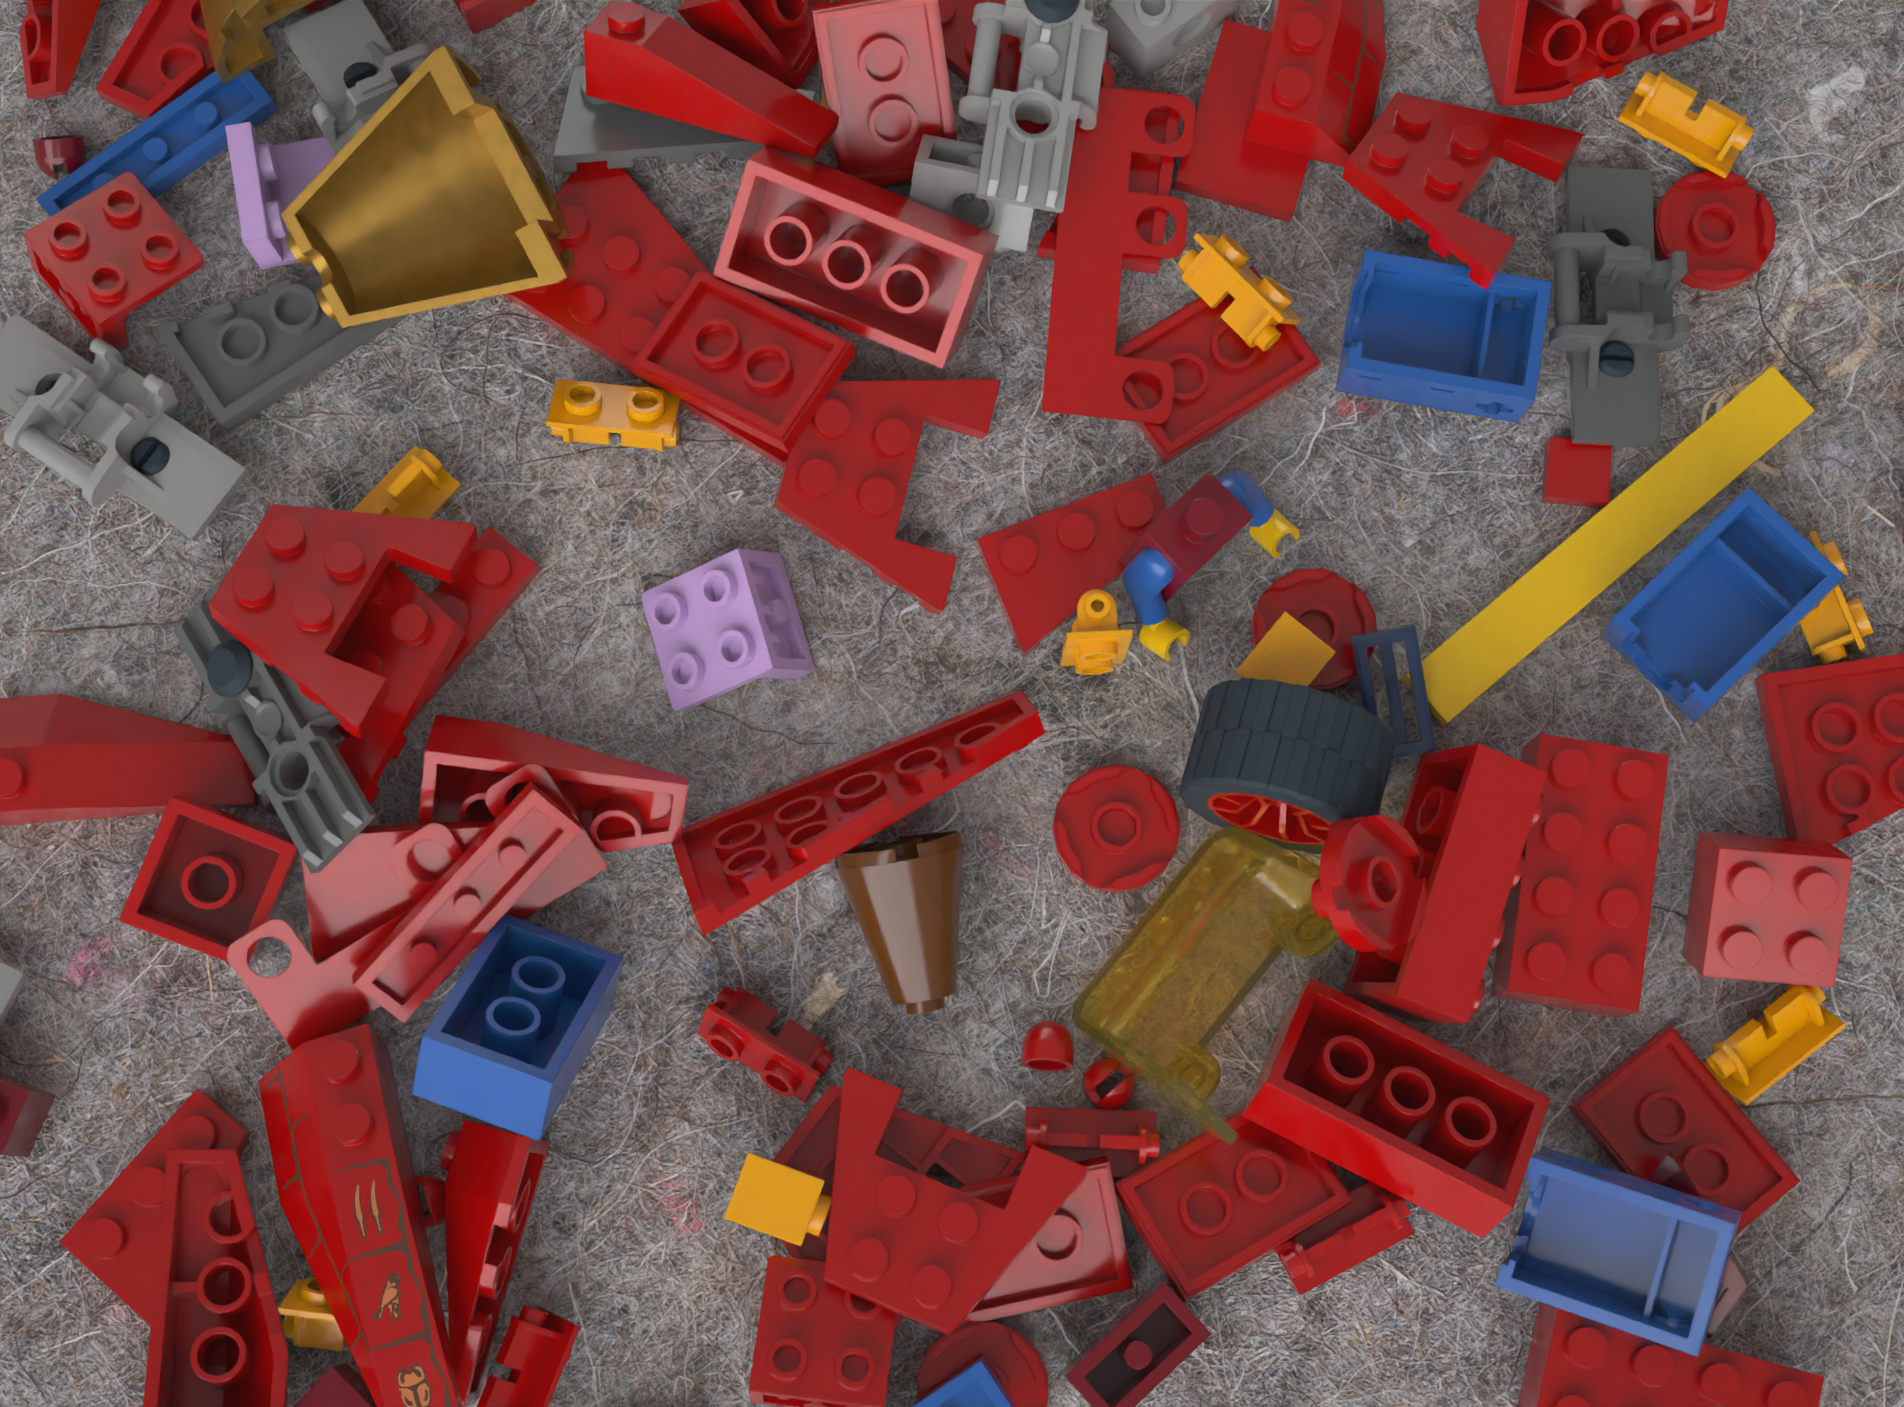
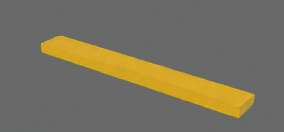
[1402,365,1815,727]

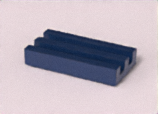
[1351,624,1436,758]

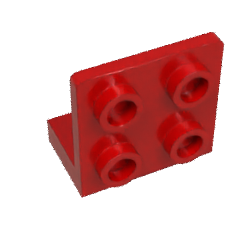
[23,172,204,352]
[749,1255,897,1407]

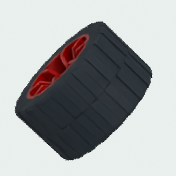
[1179,678,1397,854]

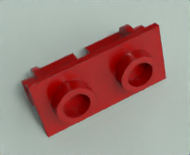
[697,985,835,1104]
[1024,1107,1159,1177]
[1275,1181,1415,1296]
[477,1304,580,1407]

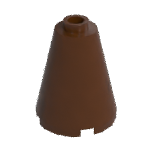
[835,831,964,1014]

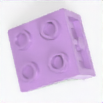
[225,122,336,270]
[641,548,815,711]

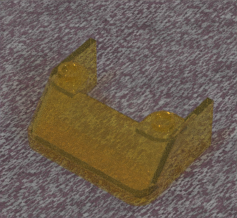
[1072,827,1339,1146]

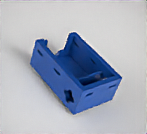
[1335,249,1552,423]
[1602,487,1846,724]
[1495,1147,1742,1357]

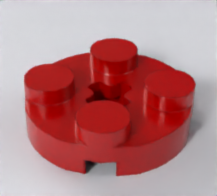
[1311,815,1427,952]

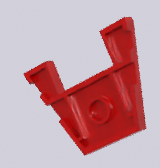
[1342,92,1584,290]
[773,379,1001,615]
[208,504,478,739]
[332,561,466,805]
[824,1067,1088,1336]
[772,1084,1026,1331]

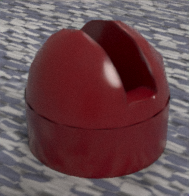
[32,135,86,180]

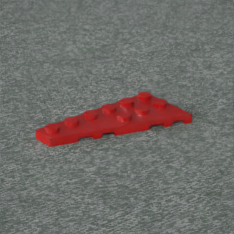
[502,161,787,468]
[1754,653,1904,845]
[671,689,1045,936]

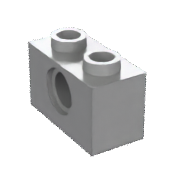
[1105,0,1239,81]
[909,134,1035,252]

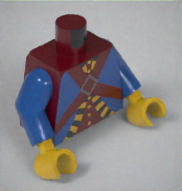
[1118,470,1300,662]

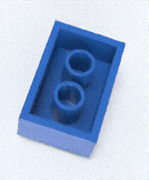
[412,914,624,1141]

